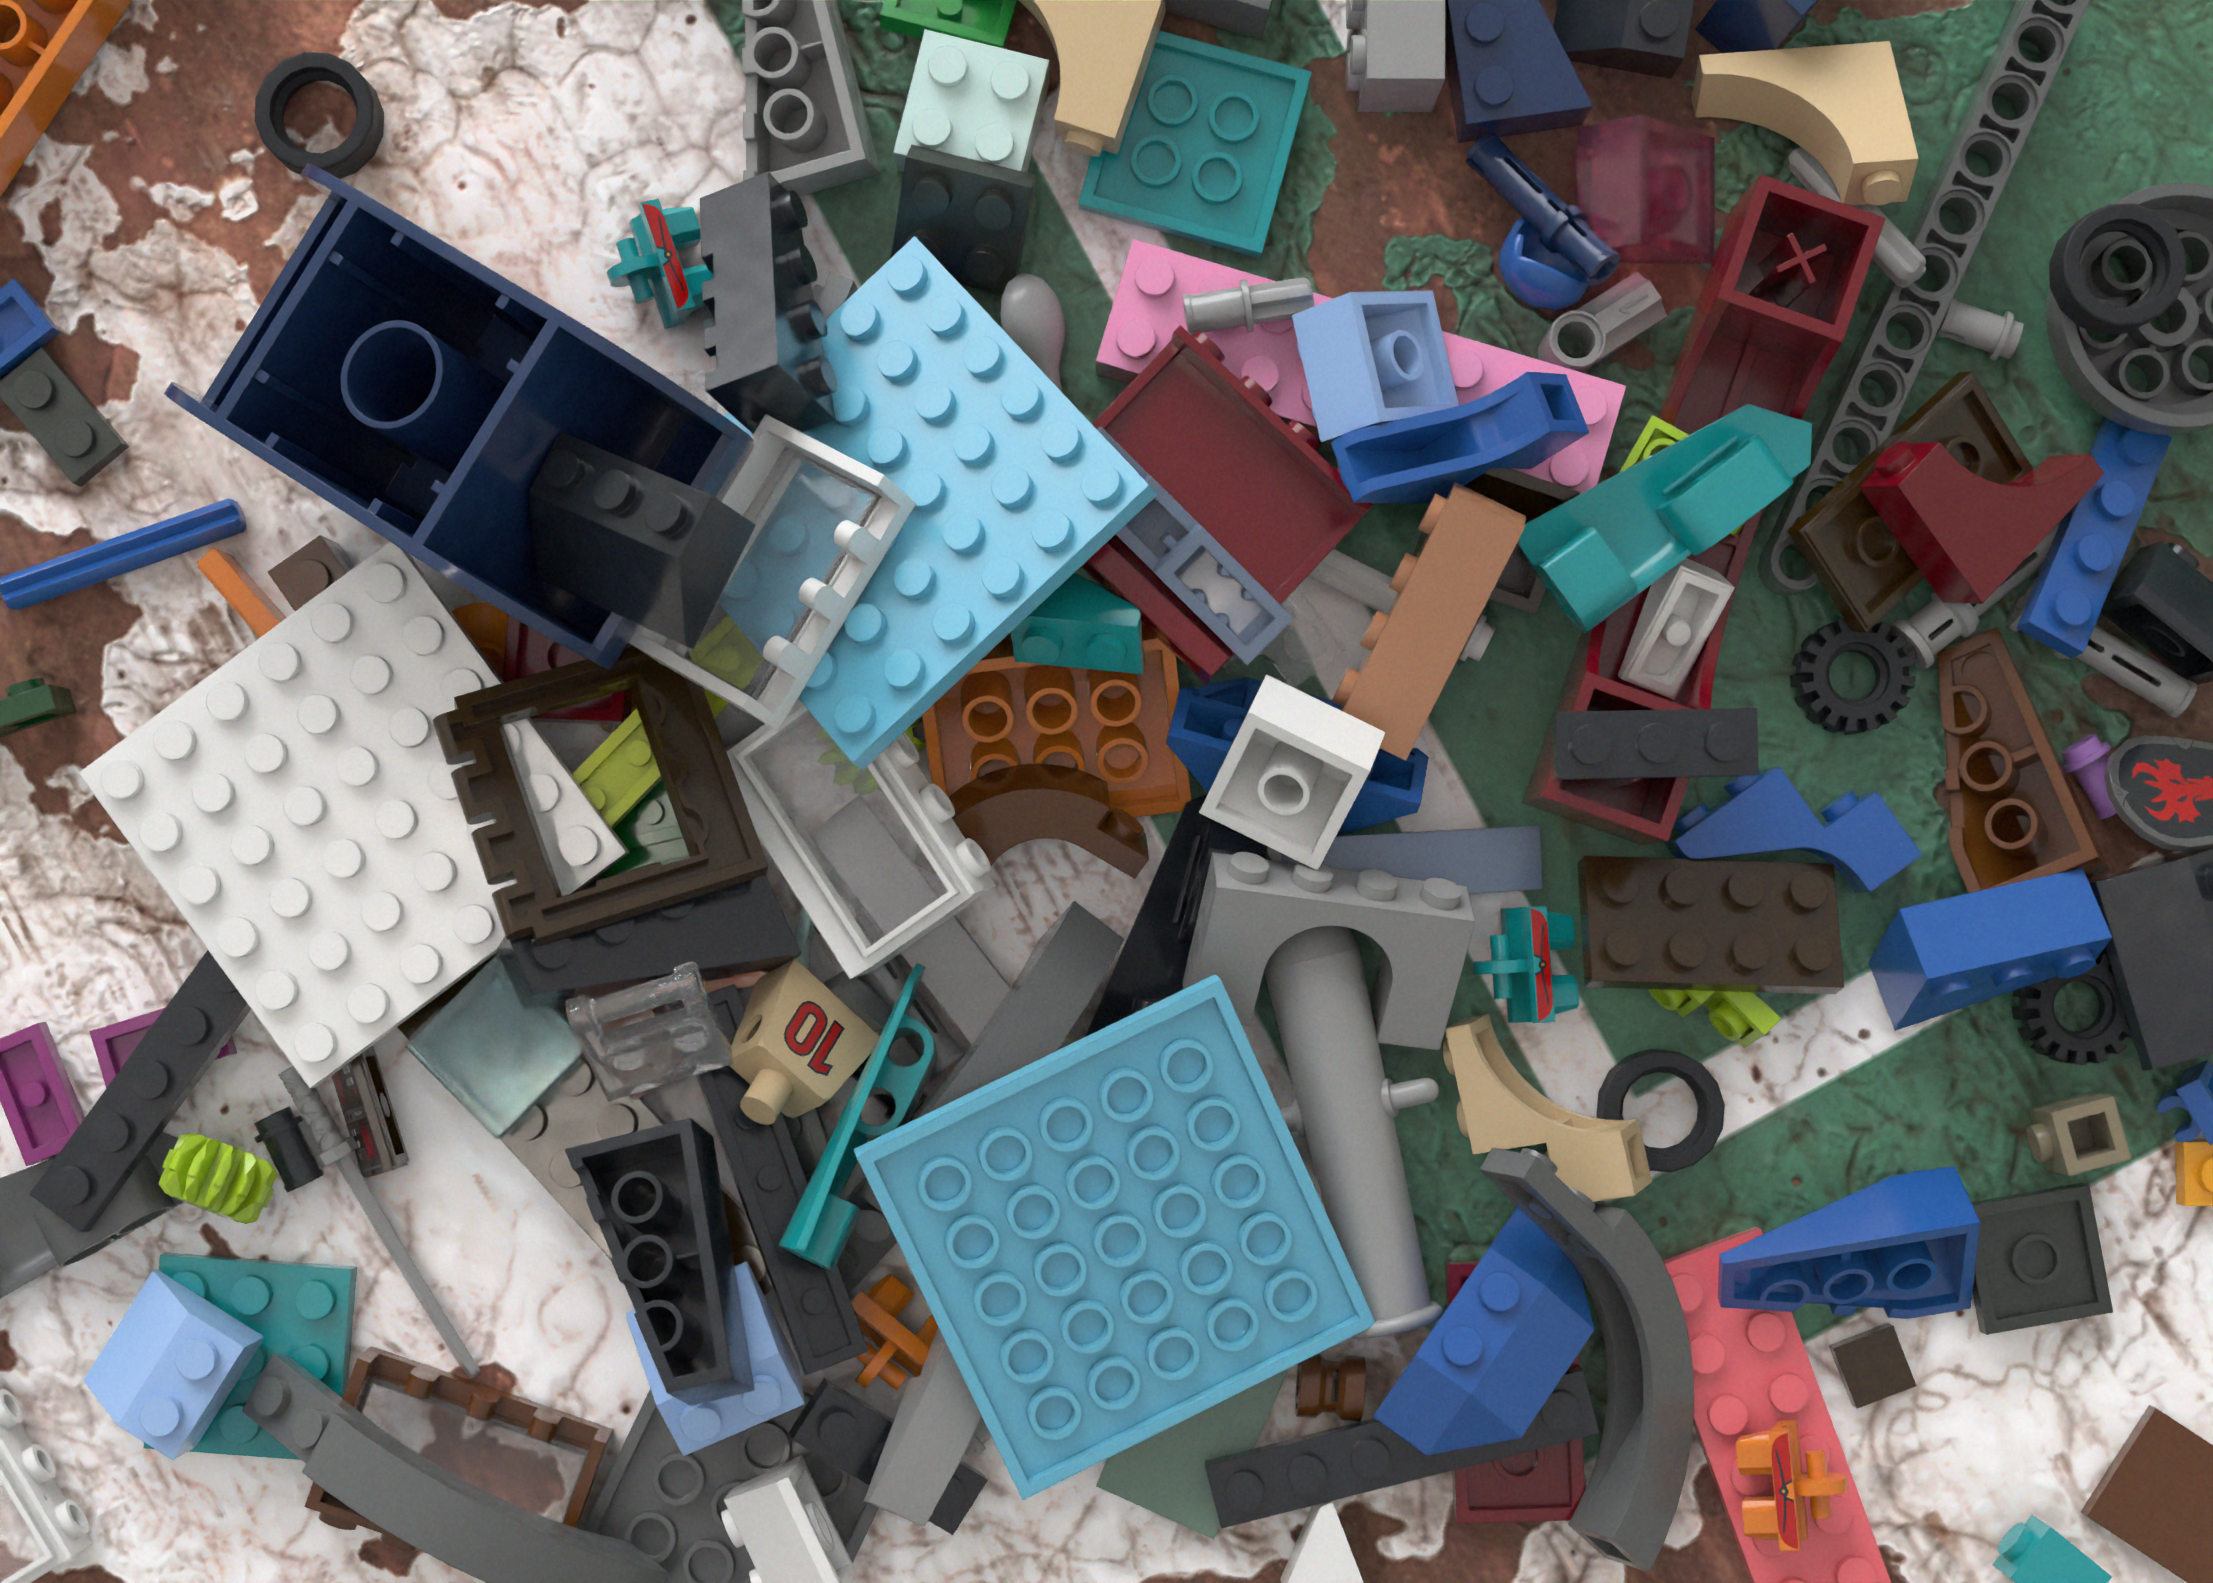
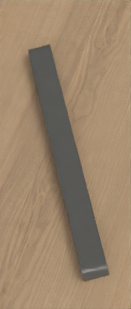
[1758,0,2090,596]

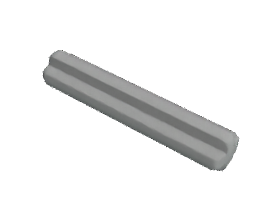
[1788,146,1926,288]

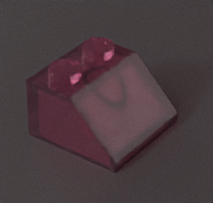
[1575,114,1715,265]

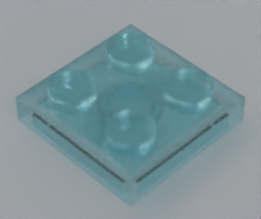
[405,954,593,1139]

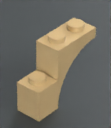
[1443,1014,1652,1202]

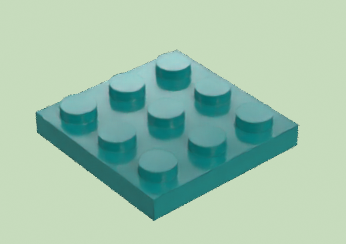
[1078,30,1312,259]
[143,1253,357,1460]

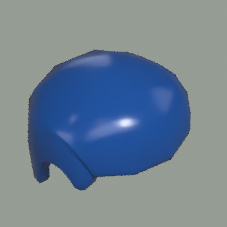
[1499,218,1590,311]

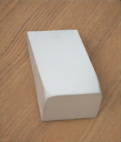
[1618,558,1735,700]

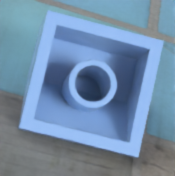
[1292,290,1459,442]
[626,1261,805,1456]
[83,1269,265,1460]

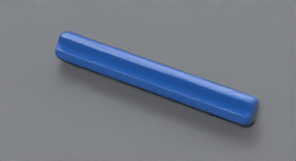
[0,499,247,610]

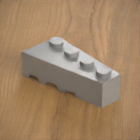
[742,0,880,197]

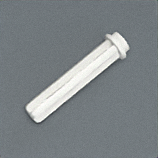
[1308,549,1496,662]

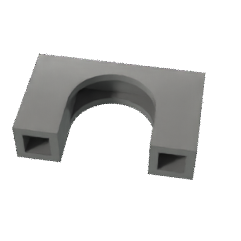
[1183,852,1476,1050]

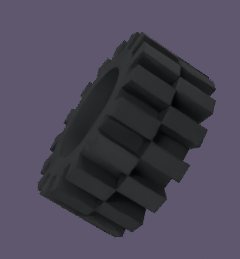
[1790,619,1916,735]
[2012,953,2133,1065]

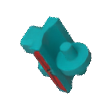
[607,198,714,329]
[1473,906,1579,1023]

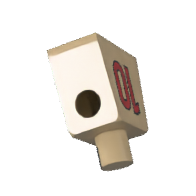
[727,959,880,1125]

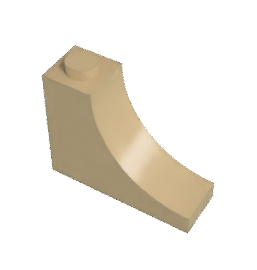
[1019,0,1166,157]
[1691,41,1919,206]

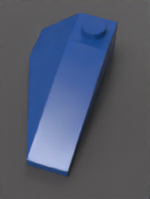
[1718,1166,1980,1319]

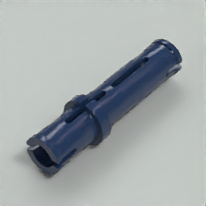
[1466,133,1621,286]

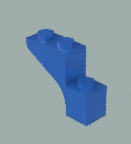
[1331,372,1589,504]
[1664,766,1922,893]

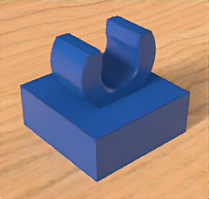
[2156,1059,2213,1145]

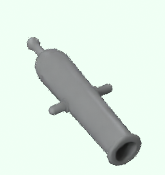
[1264,846,1443,1339]

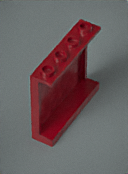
[1081,325,1373,684]

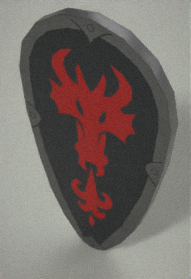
[2104,735,2213,852]

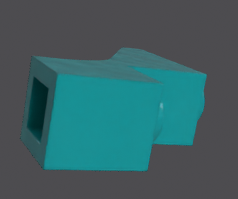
[1011,573,1145,674]

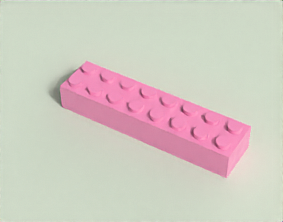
[1096,239,1626,494]

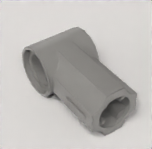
[1538,271,1667,373]

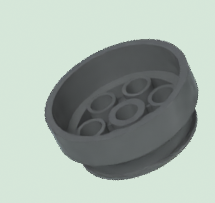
[2046,182,2213,435]

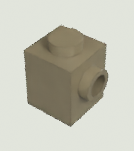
[2026,1092,2132,1176]

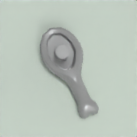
[1000,273,1066,393]

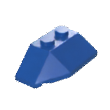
[1166,677,1429,835]
[1372,1207,1595,1456]

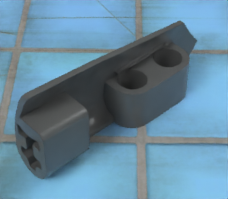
[0,1131,184,1298]

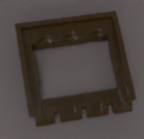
[432,646,768,946]

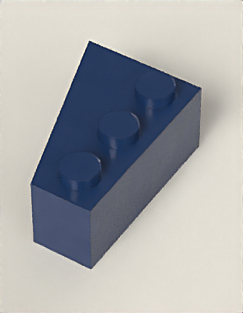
[1445,0,1593,143]

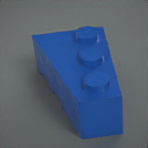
[1868,868,2112,1031]

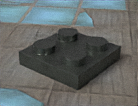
[890,144,1036,294]
[1971,1183,2113,1335]

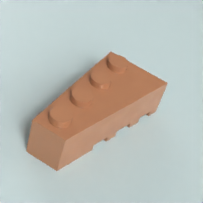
[1332,482,1526,761]

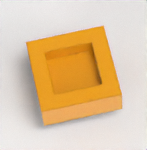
[2175,1140,2213,1206]

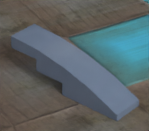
[1097,426,1294,665]
[1281,825,1543,894]

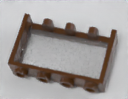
[304,1346,613,1568]

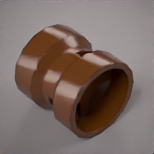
[1295,1353,1366,1422]

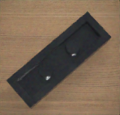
[1552,708,1759,780]
[789,1378,988,1535]

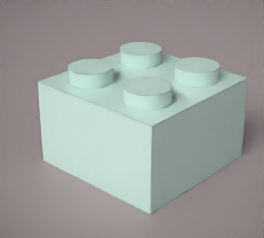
[893,29,1051,173]

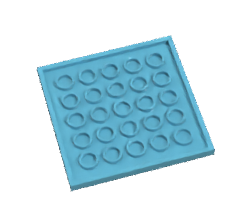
[719,236,1158,770]
[853,974,1376,1500]

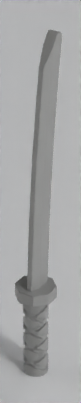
[278,1066,481,1379]

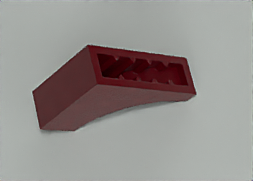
[1859,442,2104,604]

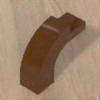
[916,764,1149,879]

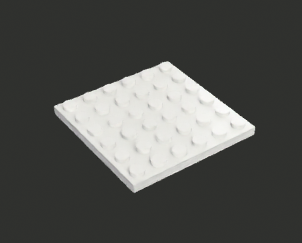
[79,541,630,1088]

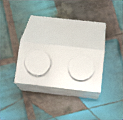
[1199,674,1385,871]
[721,1455,857,1583]

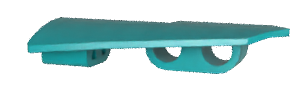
[1517,404,1812,634]
[779,963,938,1272]

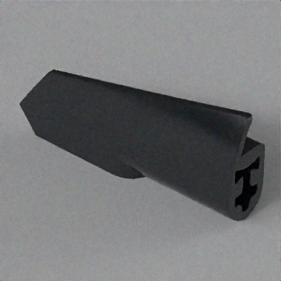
[1085,794,1267,1037]

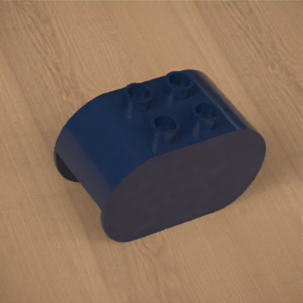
[164,163,754,670]

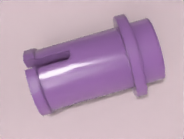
[2061,734,2117,820]

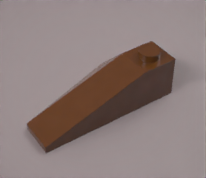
[1937,627,2110,893]

